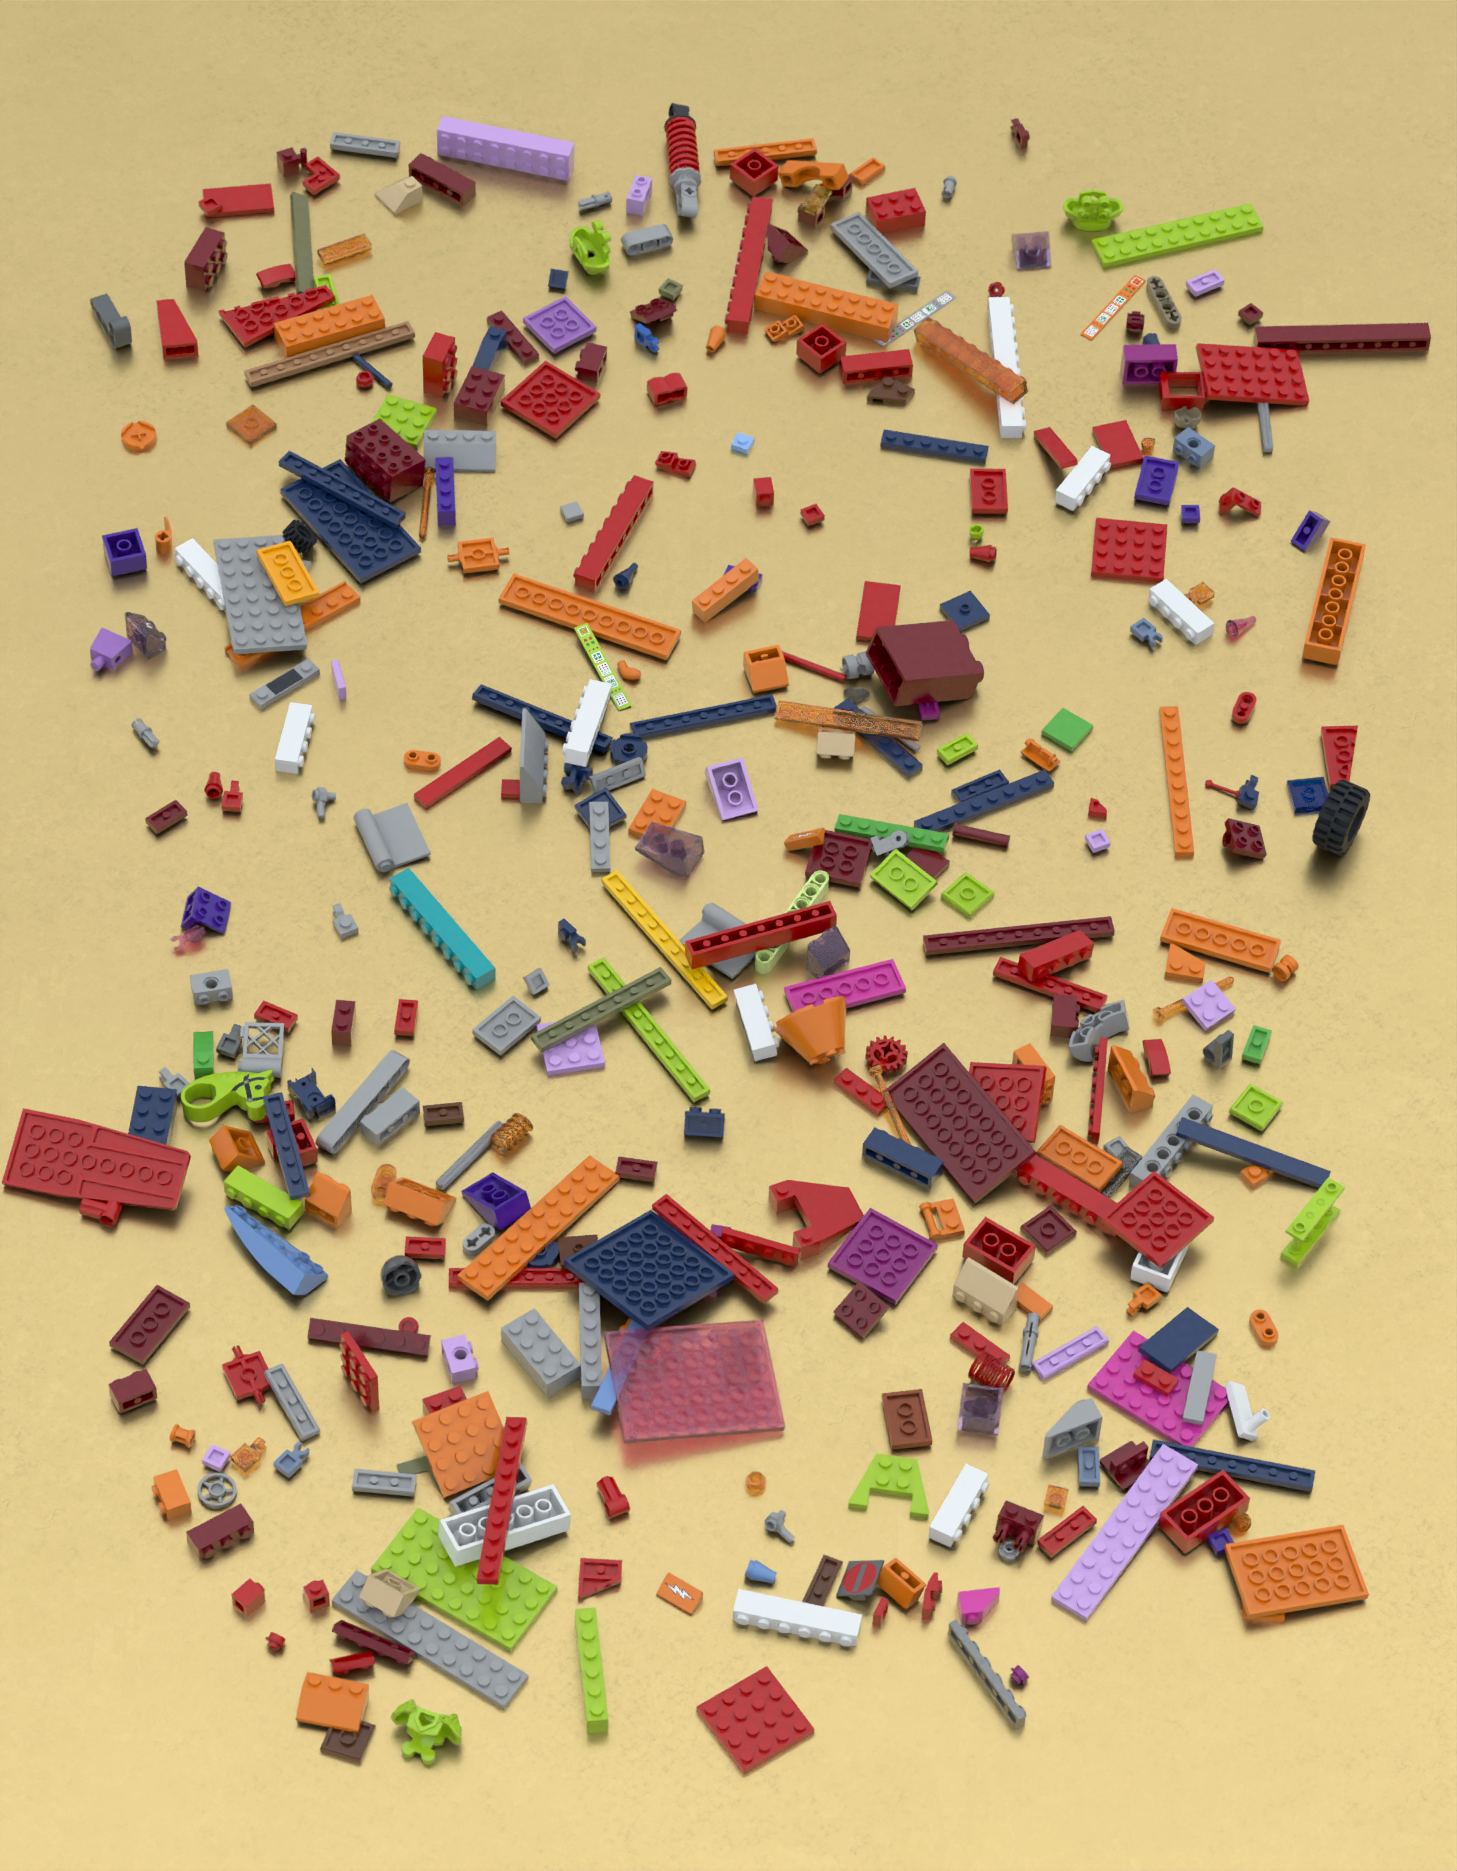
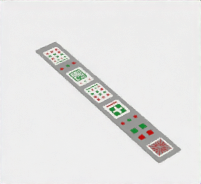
[874,290,956,347]

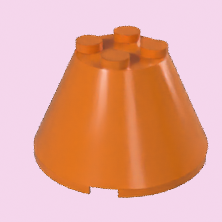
[773,996,847,1065]

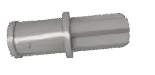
[578,192,612,210]
[131,718,159,748]

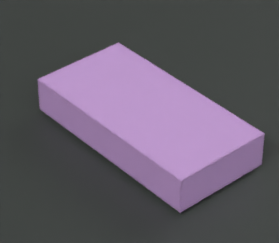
[331,660,346,700]

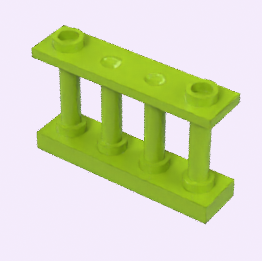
[1280,1177,1345,1267]

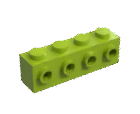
[224,1166,303,1230]

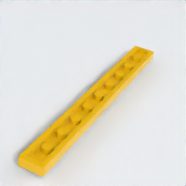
[601,870,728,1009]

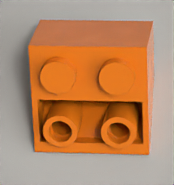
[743,645,789,693]
[305,1172,352,1228]

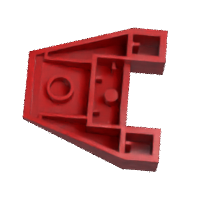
[768,1180,864,1261]

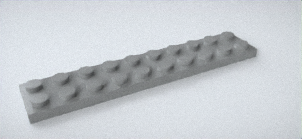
[332,1570,529,1710]

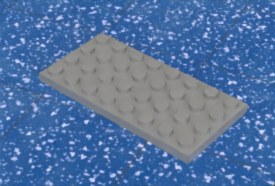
[214,535,307,654]

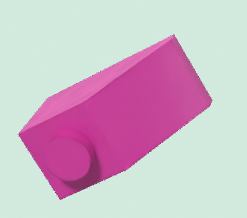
[957,1587,1000,1625]

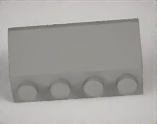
[424,430,496,472]

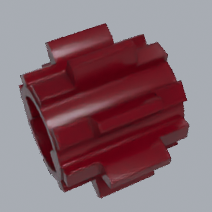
[1126,311,1145,332]

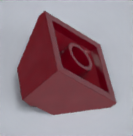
[767,224,809,264]

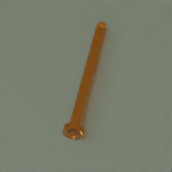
[419,466,435,539]
[1153,976,1234,1021]
[869,1065,911,1145]

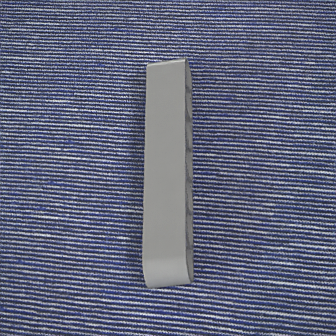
[315,1050,410,1154]

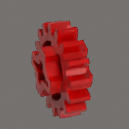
[865,1035,908,1075]

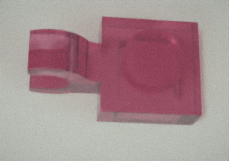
[170,925,206,951]

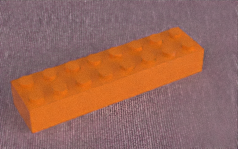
[754,271,899,343]
[1302,537,1366,665]

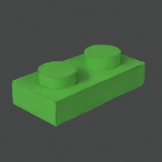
[1241,1025,1272,1064]

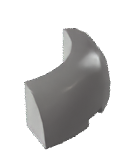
[1069,1000,1130,1062]

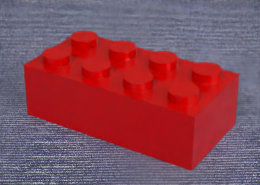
[1158,1470,1250,1554]

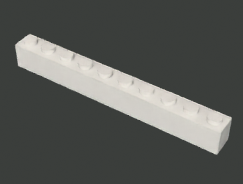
[987,297,1026,438]

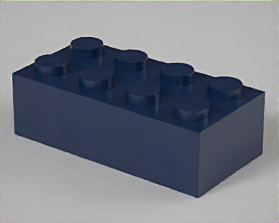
[128,1086,178,1146]

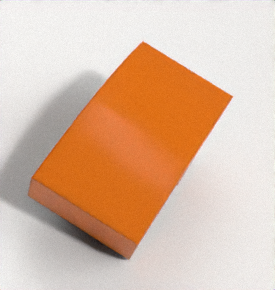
[764,314,805,342]

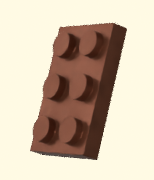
[882,1389,933,1450]

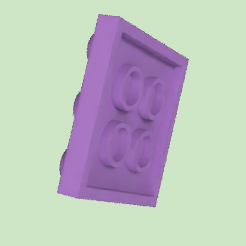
[523,296,596,354]

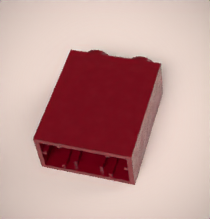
[866,620,984,706]

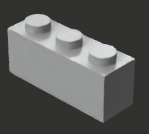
[360,1087,420,1146]

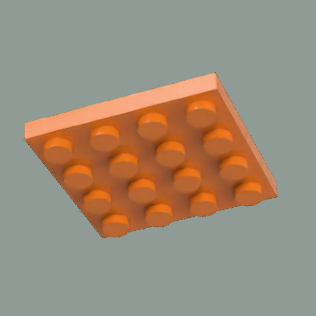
[412,1391,504,1498]

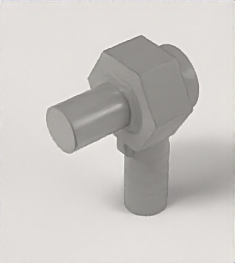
[312,787,336,818]
[764,1510,795,1543]

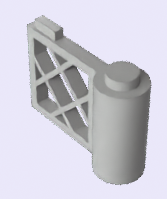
[238,1022,284,1078]

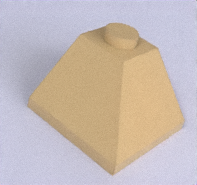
[375,176,423,215]

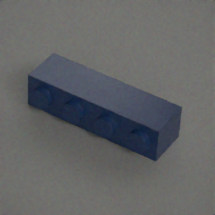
[862,1127,944,1189]

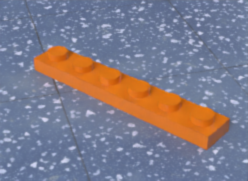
[713,138,817,166]

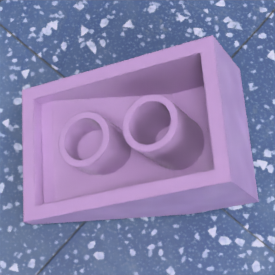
[704,757,759,821]

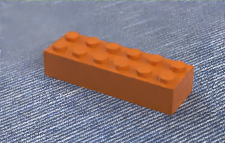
[274,295,385,358]

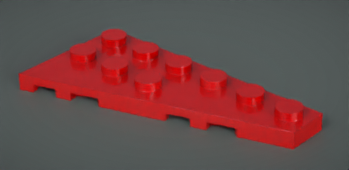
[218,285,336,348]

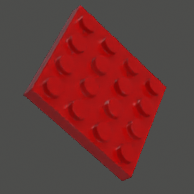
[501,361,600,439]
[1091,518,1168,583]
[969,1062,1047,1143]
[1101,1171,1214,1269]
[696,1666,815,1775]

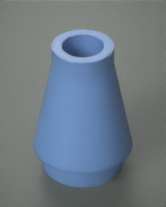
[745,1560,777,1584]

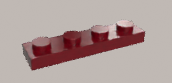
[487,310,539,365]
[332,1620,416,1664]

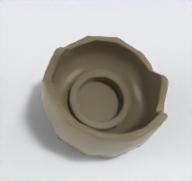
[1173,406,1202,430]

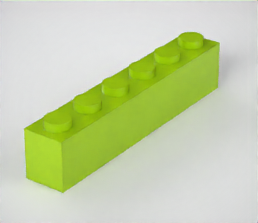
[575,1607,608,1734]

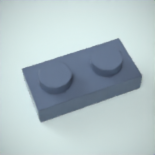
[1078,1447,1100,1487]

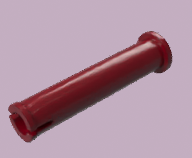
[952,822,1010,847]

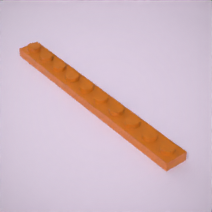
[1159,706,1194,857]

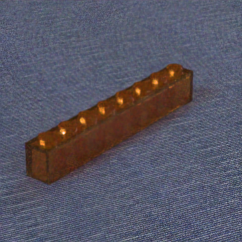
[914,317,1028,405]

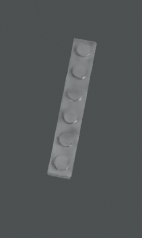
[948,1620,1026,1730]

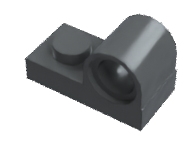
[1203,1030,1234,1069]

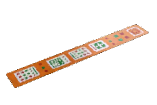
[1081,275,1146,340]

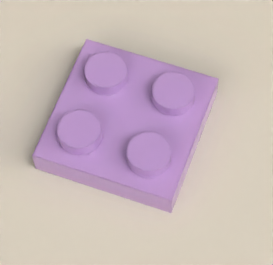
[1181,980,1236,1031]

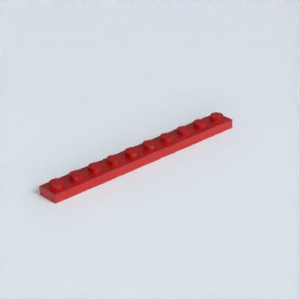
[477,1417,528,1585]

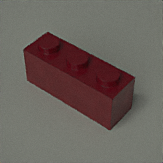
[186,1503,254,1561]

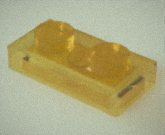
[801,184,832,216]

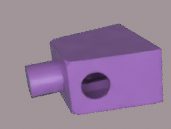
[90,627,133,671]

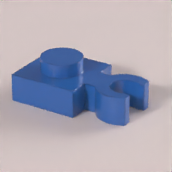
[634,323,660,353]

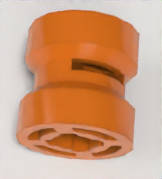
[1272,955,1299,981]

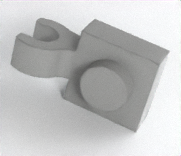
[333,903,358,939]
[159,1067,190,1099]

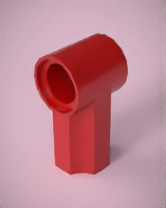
[79,1198,123,1226]
[597,1476,630,1518]

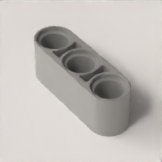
[621,224,674,255]

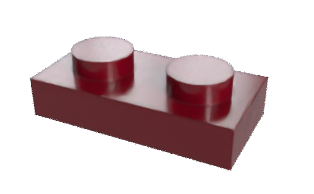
[145,800,188,834]
[615,1156,658,1182]

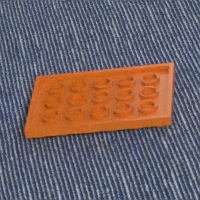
[1224,1525,1369,1619]

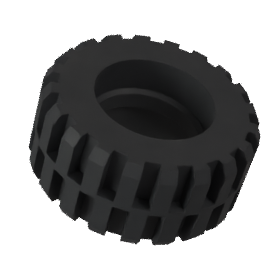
[1312,780,1370,855]

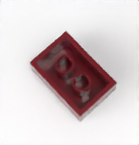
[184,227,228,292]
[453,366,505,426]

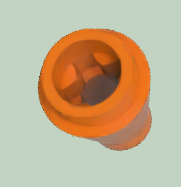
[706,325,726,352]

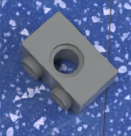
[190,969,233,1005]

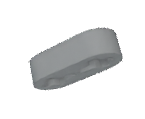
[463,1224,495,1256]

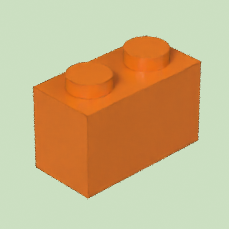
[151,1469,192,1521]
[876,1557,927,1609]

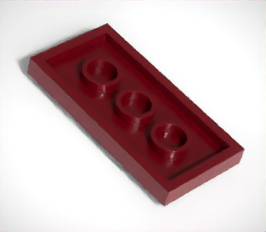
[109,1285,190,1365]

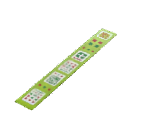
[574,623,632,710]

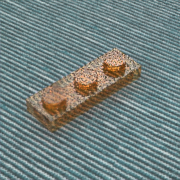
[317,233,372,265]

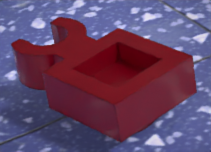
[1010,118,1030,149]

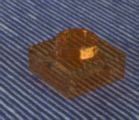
[1044,1485,1069,1510]

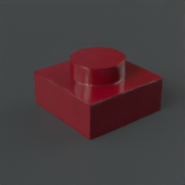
[1238,303,1263,325]

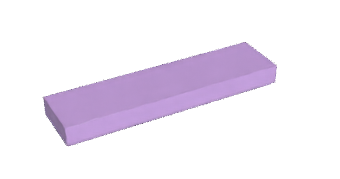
[1032,1326,1109,1381]

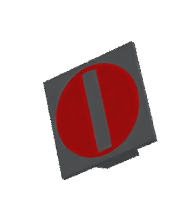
[836,1560,885,1601]

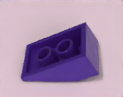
[461,1172,531,1230]

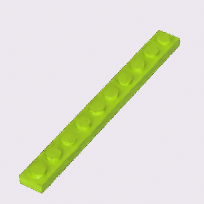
[588,957,710,1102]

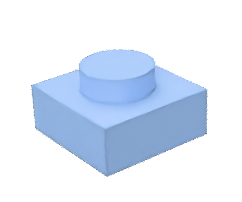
[731,432,754,454]

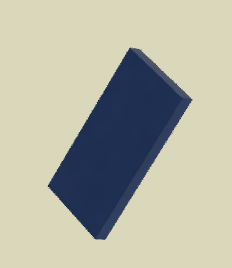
[1138,1307,1219,1374]

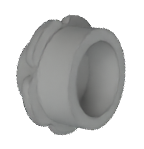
[999,1541,1019,1561]

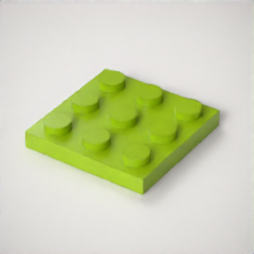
[371,394,437,450]

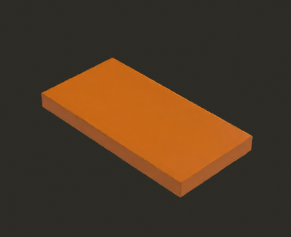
[1036,1125,1123,1192]

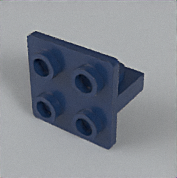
[684,1107,725,1137]

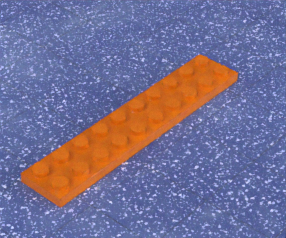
[499,573,681,660]
[457,1155,620,1301]

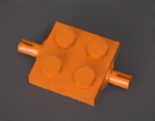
[447,537,510,574]

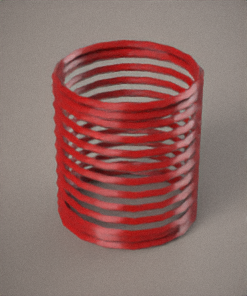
[968,1351,1015,1396]

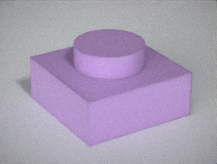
[1085,829,1111,853]
[202,1444,231,1472]

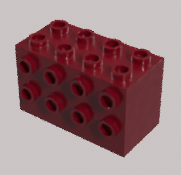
[345,419,426,502]

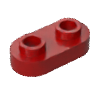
[1232,692,1257,724]

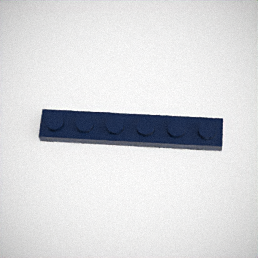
[880,429,989,464]
[834,699,923,779]
[263,1092,310,1201]

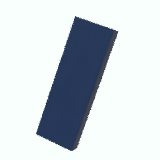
[951,769,1009,803]

